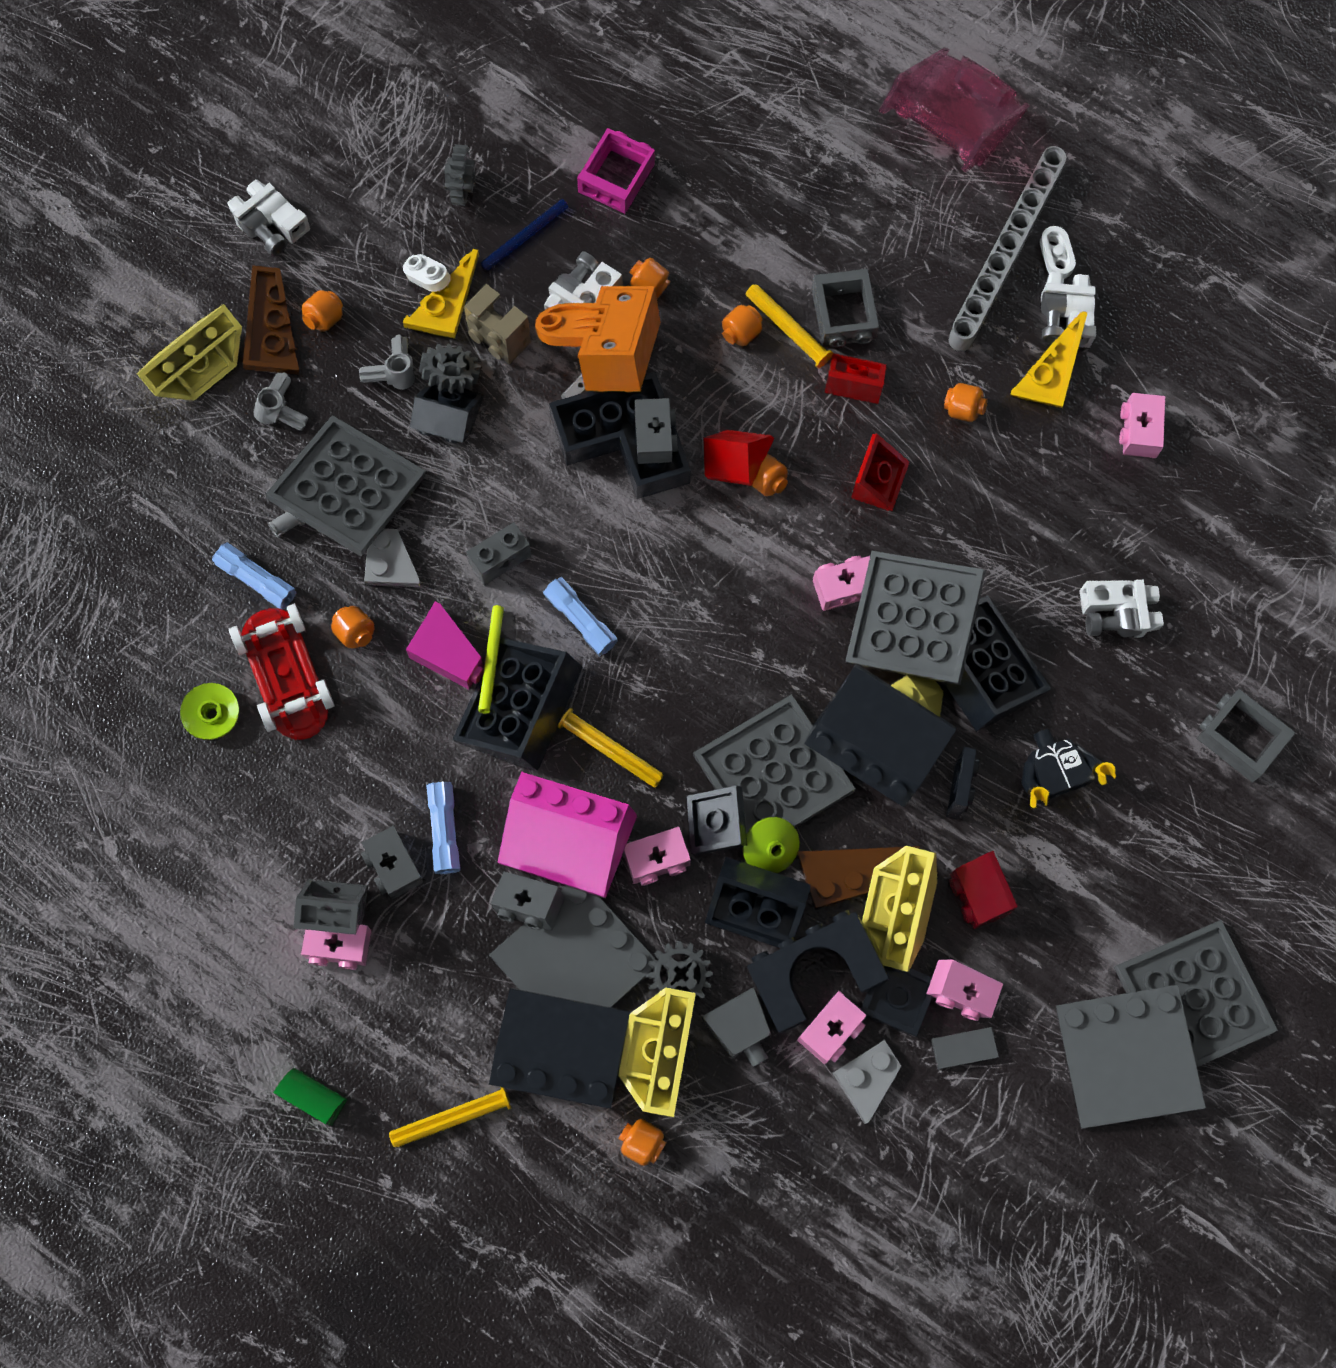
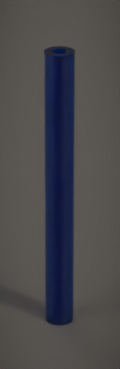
[480,199,568,271]

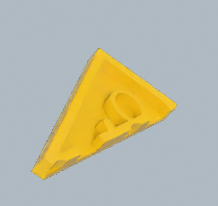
[403,249,479,339]
[1010,311,1088,408]

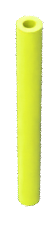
[478,605,504,714]

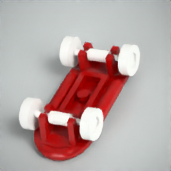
[229,603,335,740]

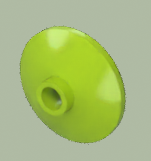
[180,683,239,740]
[743,817,799,873]

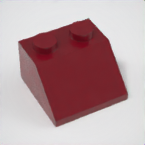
[949,851,1018,929]

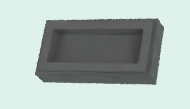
[931,1027,999,1070]

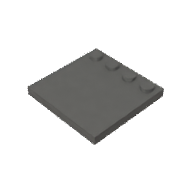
[266,415,426,556]
[845,551,986,685]
[693,694,855,834]
[489,886,657,1008]
[1114,920,1278,1067]
[1056,985,1206,1129]

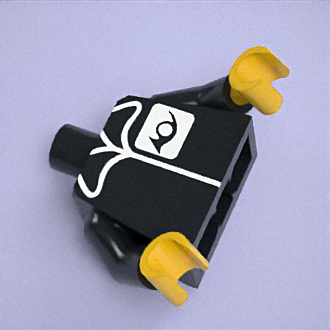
[1021,729,1116,808]

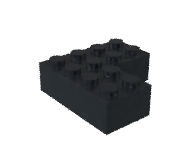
[549,372,691,499]

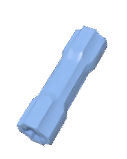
[212,542,296,610]
[543,577,618,657]
[427,781,460,874]

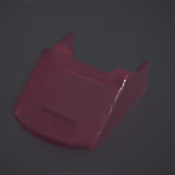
[879,47,1029,173]

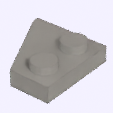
[364,528,421,587]
[833,1040,901,1124]

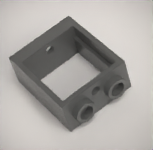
[811,269,879,347]
[1196,689,1295,783]
[293,879,368,935]

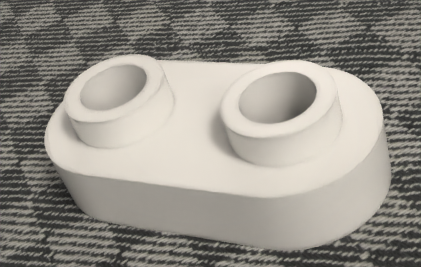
[1040,226,1076,279]
[403,254,450,292]

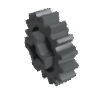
[445,144,476,206]
[419,343,481,394]
[646,941,713,1005]

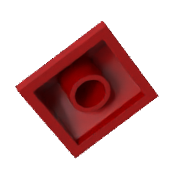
[824,353,886,404]
[703,430,774,486]
[851,434,909,511]

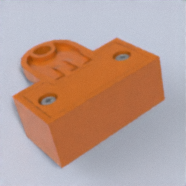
[535,286,661,392]

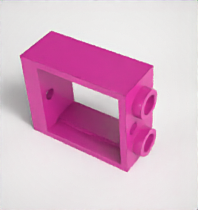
[577,128,655,214]

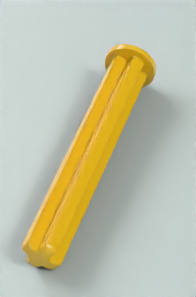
[746,284,833,369]
[558,708,663,787]
[389,1087,511,1147]

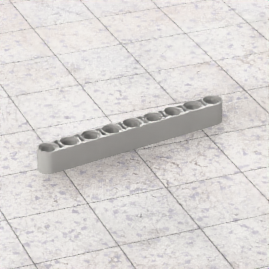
[948,146,1067,351]

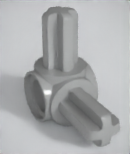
[359,335,415,390]
[253,372,308,430]

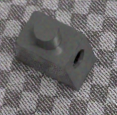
[702,988,771,1067]

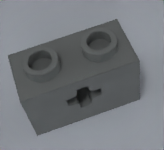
[635,398,678,464]
[466,522,532,586]
[361,825,424,899]
[490,871,565,930]

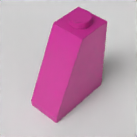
[406,601,484,689]

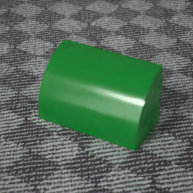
[273,1068,348,1127]

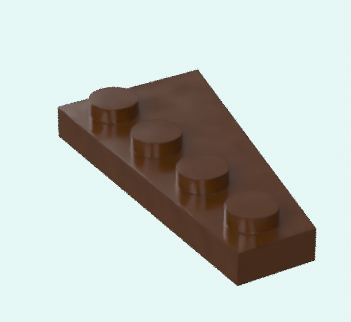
[243,265,299,375]
[797,846,920,910]

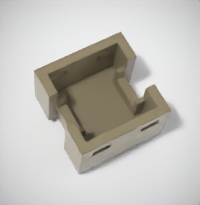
[464,284,531,364]

